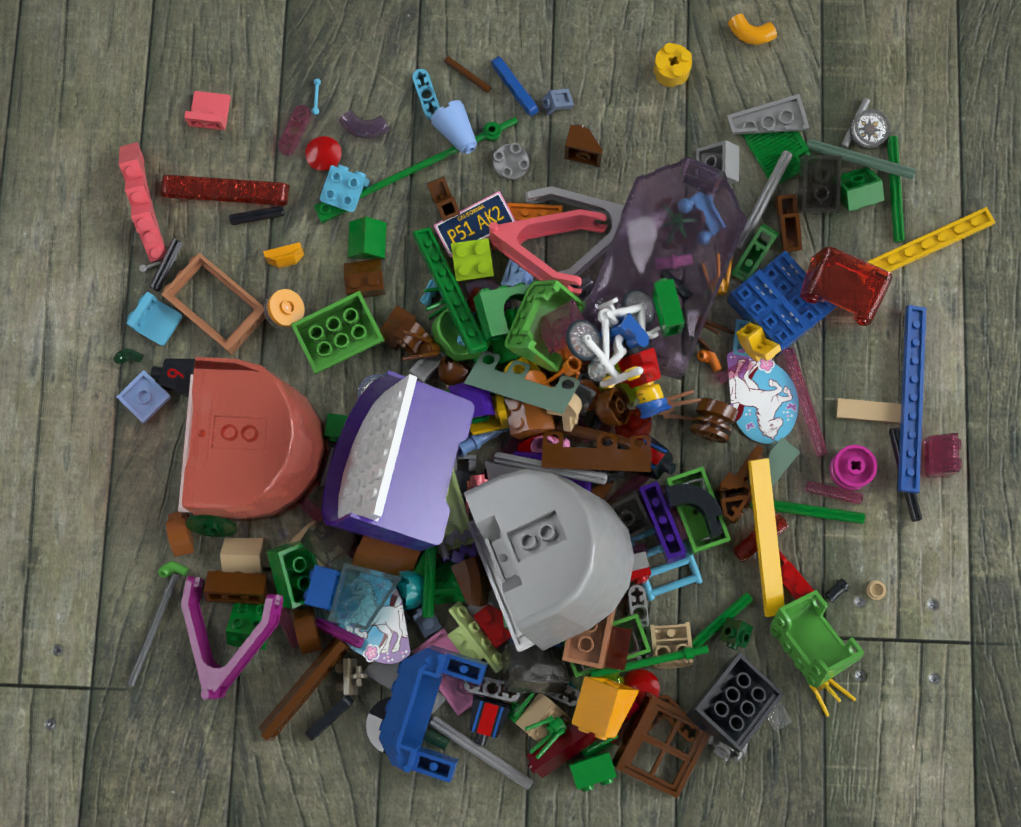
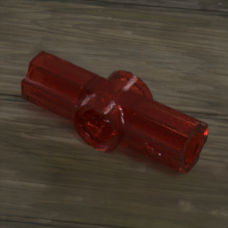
[732,514,789,562]

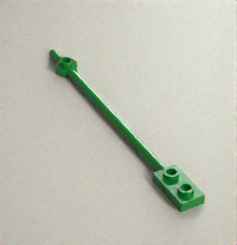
[313,117,518,224]

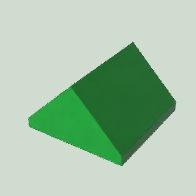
[348,216,387,259]

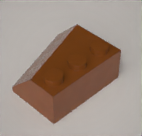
[349,536,423,578]

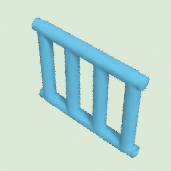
[629,516,703,601]

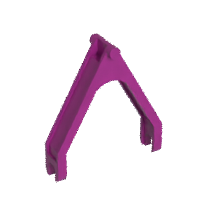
[181,576,283,700]

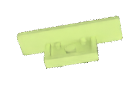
[447,601,507,673]

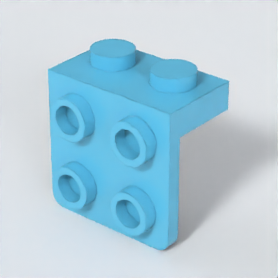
[320,165,370,212]
[126,292,183,346]

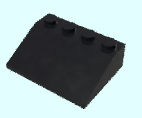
[686,653,784,753]

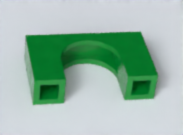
[473,280,539,342]

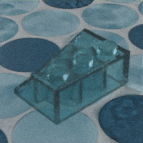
[328,563,402,631]

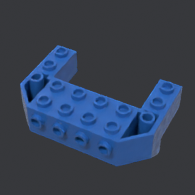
[378,645,488,783]

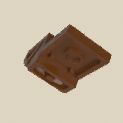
[715,445,764,526]

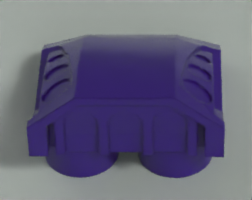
[449,383,495,420]

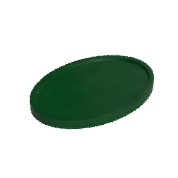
[186,515,237,537]

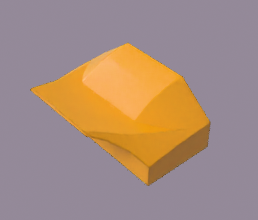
[263,242,304,268]

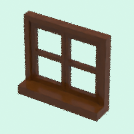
[612,691,710,799]

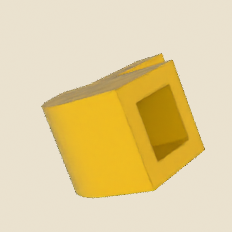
[736,322,781,362]

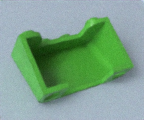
[770,590,865,688]

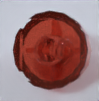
[614,406,652,440]

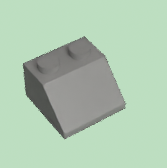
[696,140,740,186]

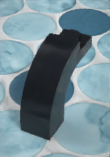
[664,484,723,539]

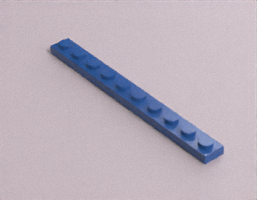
[898,305,927,494]

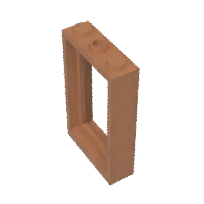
[161,253,269,355]

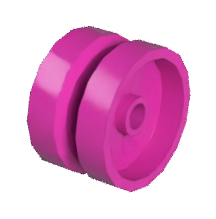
[829,445,877,491]

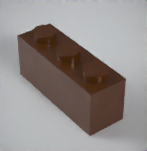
[204,570,269,605]

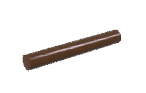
[444,56,492,93]

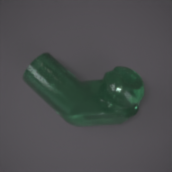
[113,348,143,364]

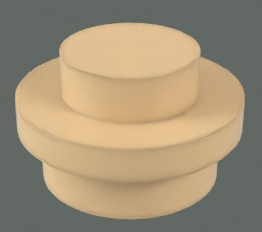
[866,580,886,600]

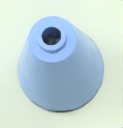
[431,100,477,154]

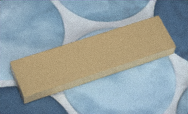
[836,398,901,424]

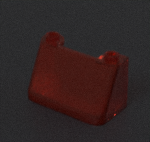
[800,247,893,326]

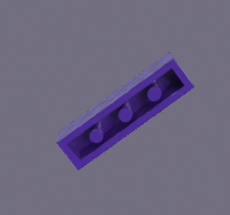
[639,481,687,565]

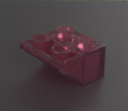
[925,433,962,478]

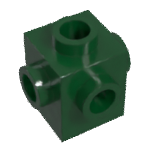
[719,617,753,650]

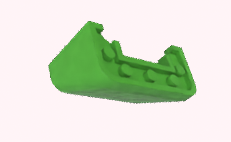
[504,280,586,371]

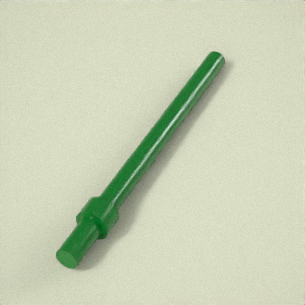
[590,645,709,677]

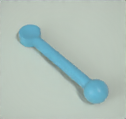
[311,79,321,115]

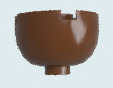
[438,357,471,389]
[594,387,631,426]

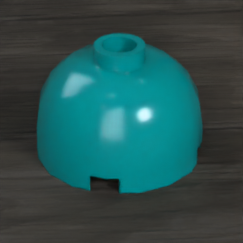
[396,570,424,610]

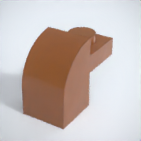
[166,512,194,557]

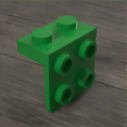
[434,557,467,604]
[226,603,268,650]

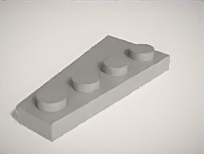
[727,94,810,135]
[362,660,446,714]

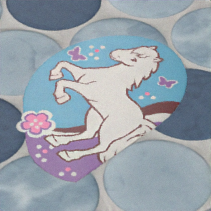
[727,349,799,444]
[337,574,411,664]

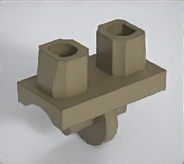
[335,658,367,695]

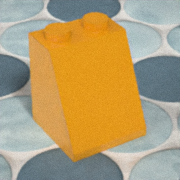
[571,676,639,740]

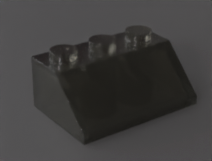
[300,518,363,569]

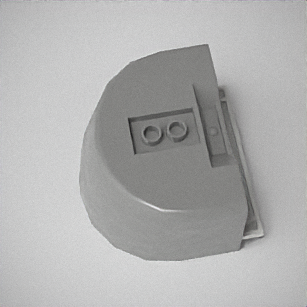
[464,469,635,652]

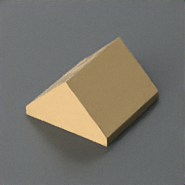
[220,538,264,574]

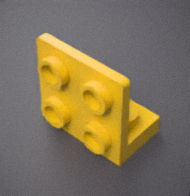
[470,393,509,435]

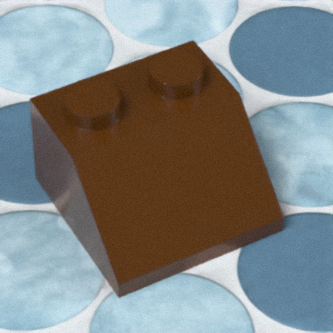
[564,124,603,167]
[344,258,386,298]

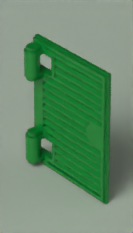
[741,131,817,185]

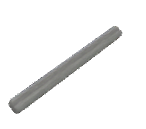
[735,151,792,251]
[493,452,607,485]
[429,716,533,790]

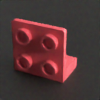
[184,91,231,130]

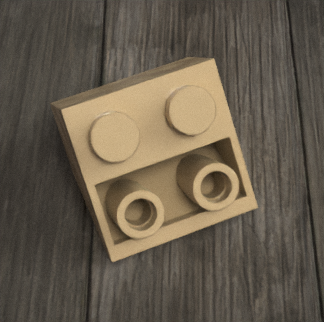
[515,692,572,743]

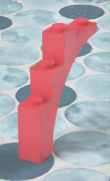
[119,142,167,262]

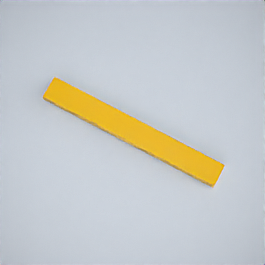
[852,207,996,286]
[748,458,785,617]

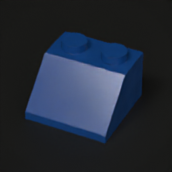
[303,565,346,613]

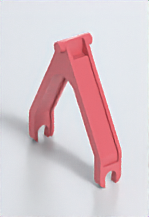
[489,209,607,296]

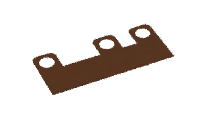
[541,431,651,472]

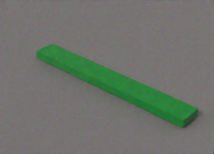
[412,227,488,355]

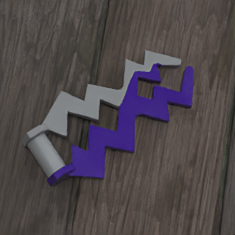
[437,529,478,563]

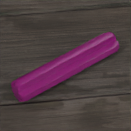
[316,617,364,648]

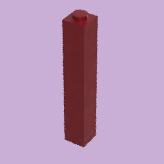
[526,700,641,778]

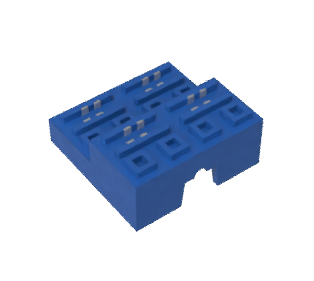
[727,250,836,357]

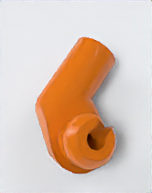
[697,349,722,373]

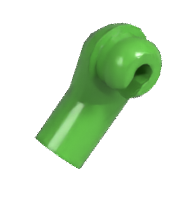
[158,561,189,578]

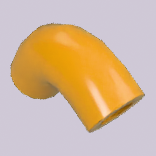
[727,13,777,45]

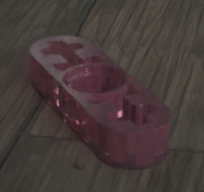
[278,105,311,156]

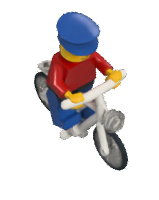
[566,289,672,419]

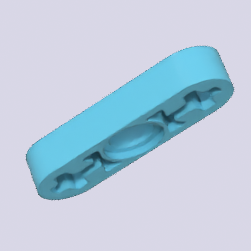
[413,69,440,120]

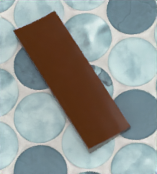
[259,637,350,741]

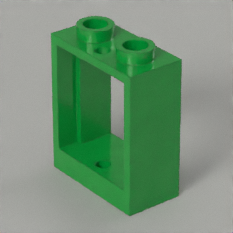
[652,278,685,338]

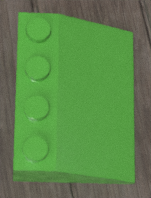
[291,291,384,375]

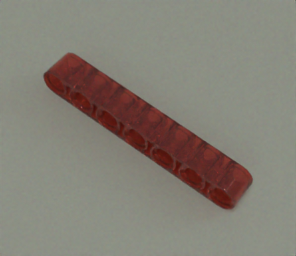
[161,175,290,206]

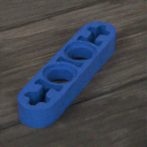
[490,56,539,117]

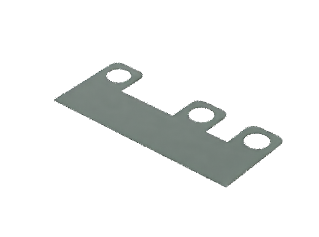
[464,351,580,415]

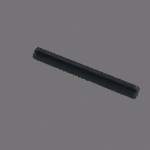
[889,428,922,522]

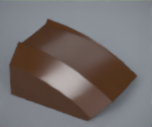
[451,556,489,607]

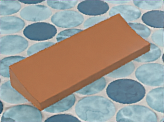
[562,608,616,669]

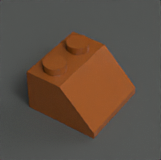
[504,397,555,440]

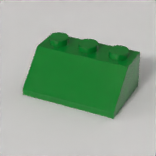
[266,539,318,609]

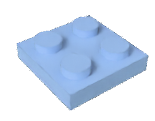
[117,370,171,424]

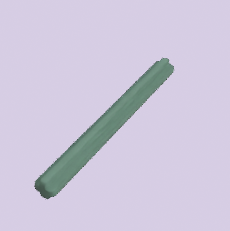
[807,139,916,179]

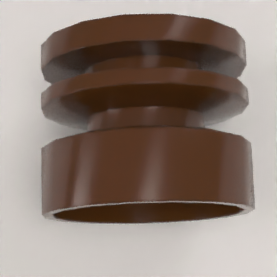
[690,398,738,444]

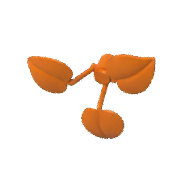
[524,326,601,411]

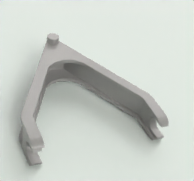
[525,186,641,277]

